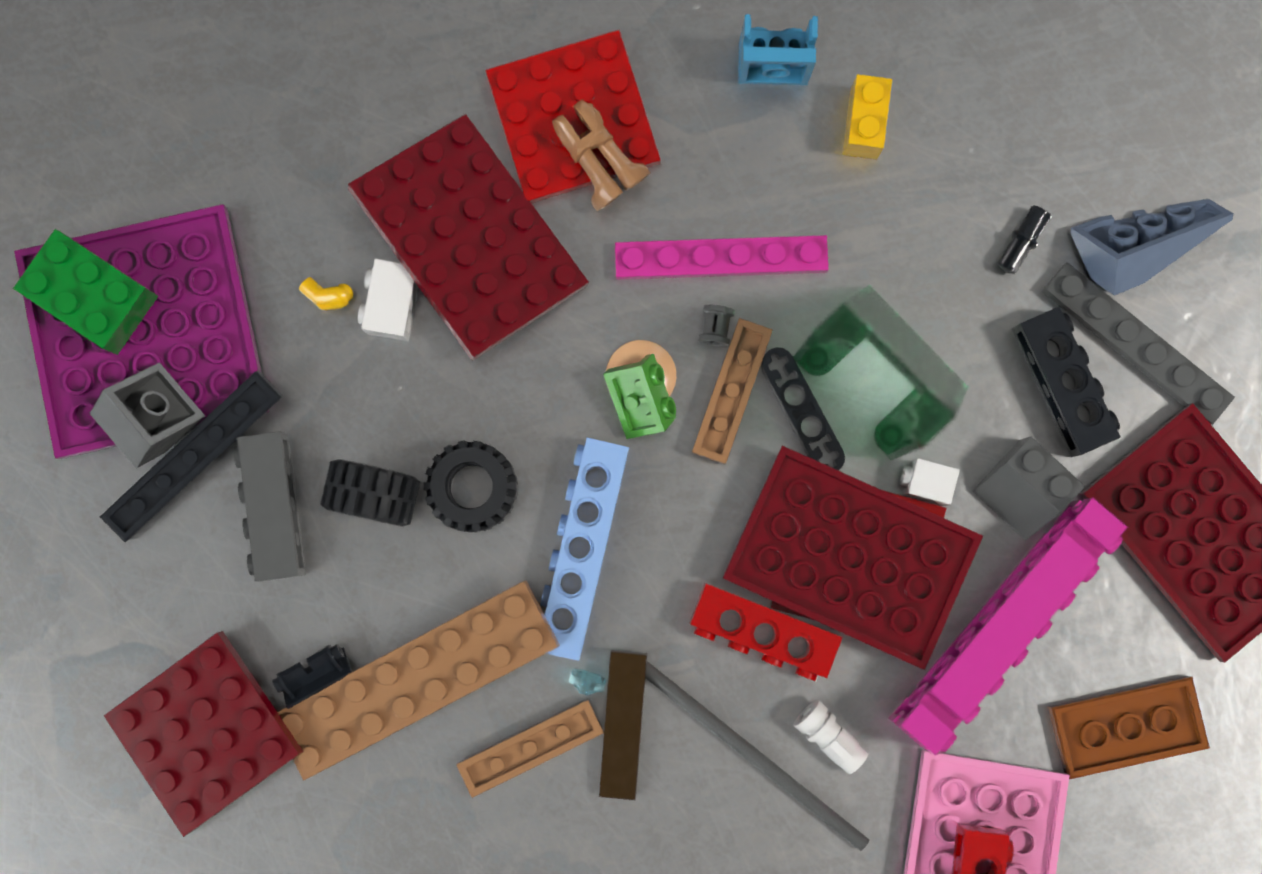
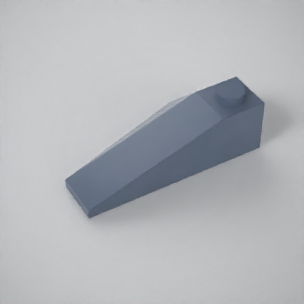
[1071,199,1234,295]

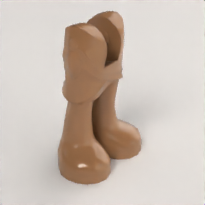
[552,99,651,212]

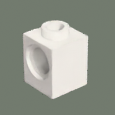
[900,458,960,506]

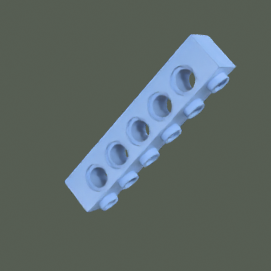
[540,437,629,661]

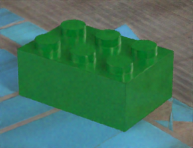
[13,229,158,355]

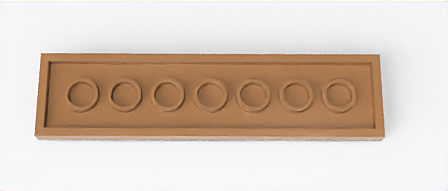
[277,580,560,781]

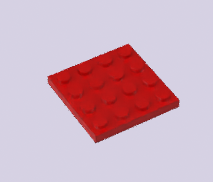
[485,30,661,203]

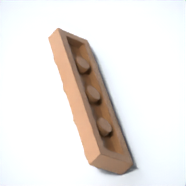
[692,318,773,465]
[456,699,604,798]

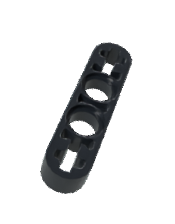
[761,347,845,471]

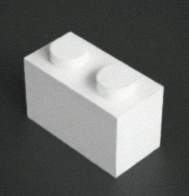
[358,259,419,341]

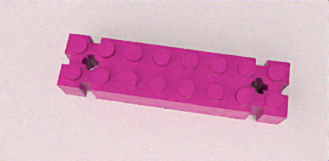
[888,498,1127,756]

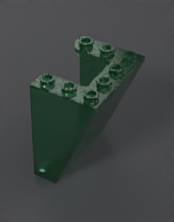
[793,285,969,461]

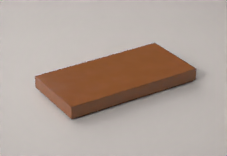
[1048,676,1210,780]

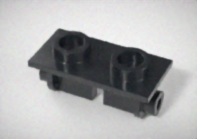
[272,644,352,709]

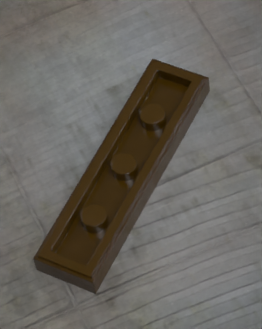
[599,650,648,800]

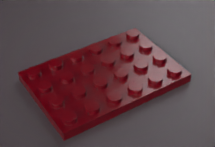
[348,114,589,361]
[1080,403,1262,663]
[722,445,983,670]

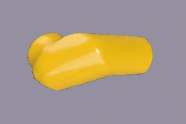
[298,277,354,311]

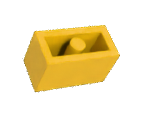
[842,74,892,160]

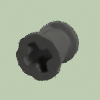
[698,304,735,346]

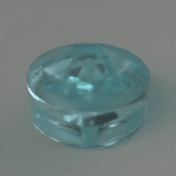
[569,668,607,695]

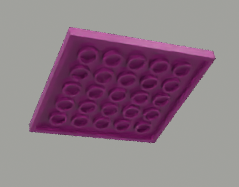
[14,204,270,459]

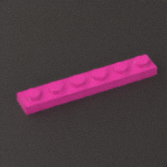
[615,235,829,280]

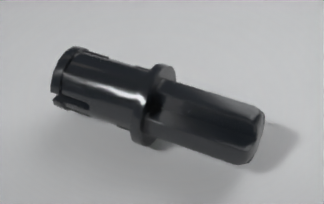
[998,205,1051,274]

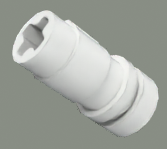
[793,699,868,775]

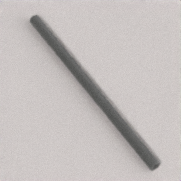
[646,661,869,851]

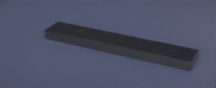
[100,370,283,542]

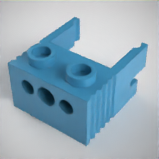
[738,14,818,85]

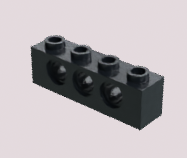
[1012,306,1121,457]

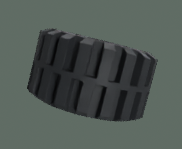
[424,440,518,533]
[320,459,420,527]

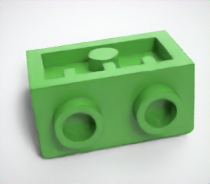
[603,354,676,439]

